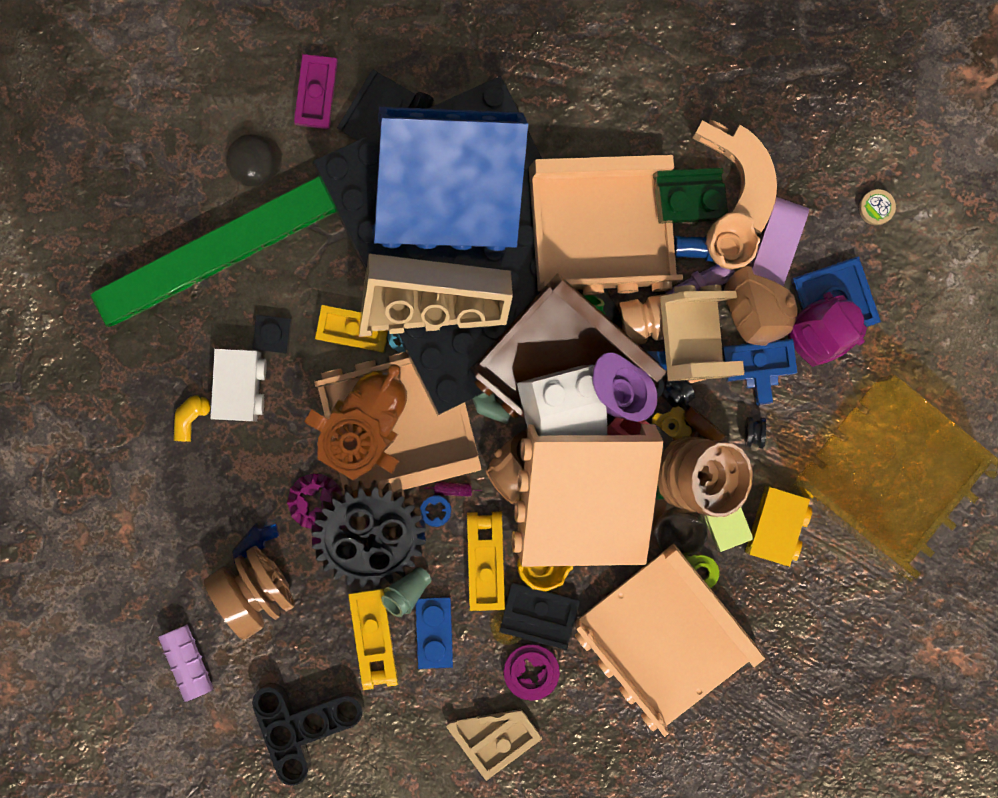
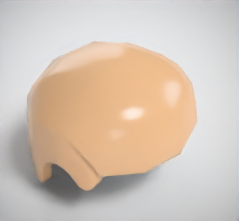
[706,212,760,270]

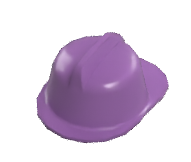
[592,353,657,422]

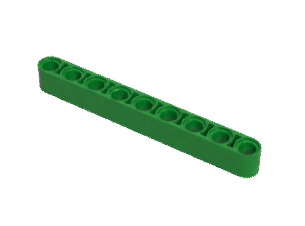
[90,176,336,327]

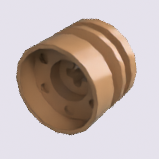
[658,436,753,517]
[204,545,296,640]

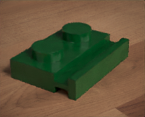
[653,168,728,224]

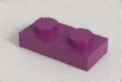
[294,54,338,129]

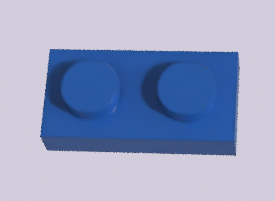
[416,597,453,669]

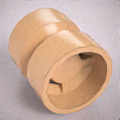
[618,293,668,344]

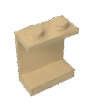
[660,285,744,381]

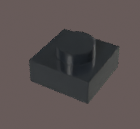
[252,315,292,354]

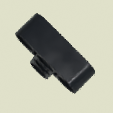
[252,683,365,786]

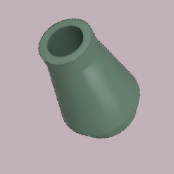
[381,567,432,617]

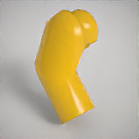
[173,395,210,442]

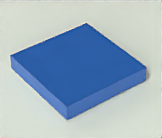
[791,256,881,327]

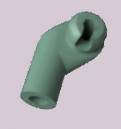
[472,393,510,424]

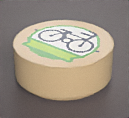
[859,189,896,225]

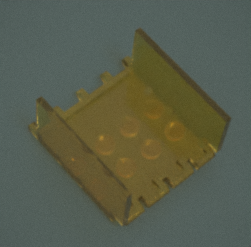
[792,375,998,583]

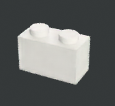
[211,349,266,422]

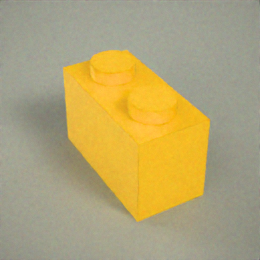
[745,486,812,567]

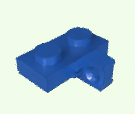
[722,339,797,405]

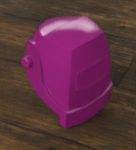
[787,292,867,367]

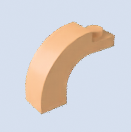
[693,120,777,235]

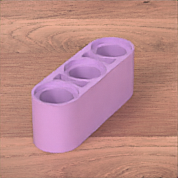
[750,197,809,286]

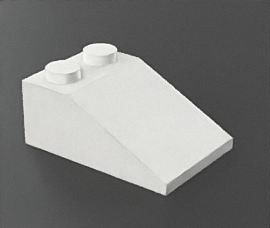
[517,365,607,436]

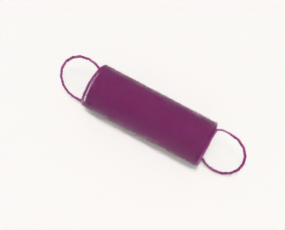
[424,482,483,497]

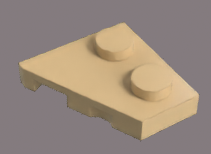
[446,709,542,781]

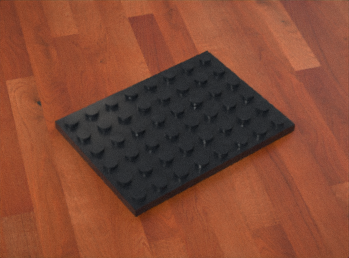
[313,75,622,416]

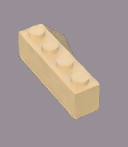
[359,254,513,337]

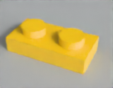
[315,305,389,353]

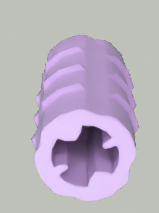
[158,624,214,702]

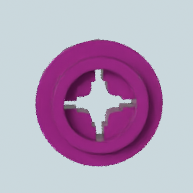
[287,473,343,529]
[504,644,560,701]

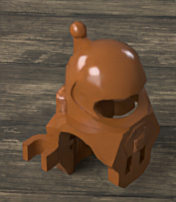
[304,364,407,480]

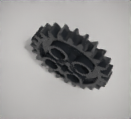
[311,480,426,588]

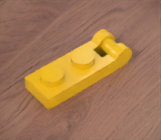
[467,511,505,611]
[348,588,398,690]

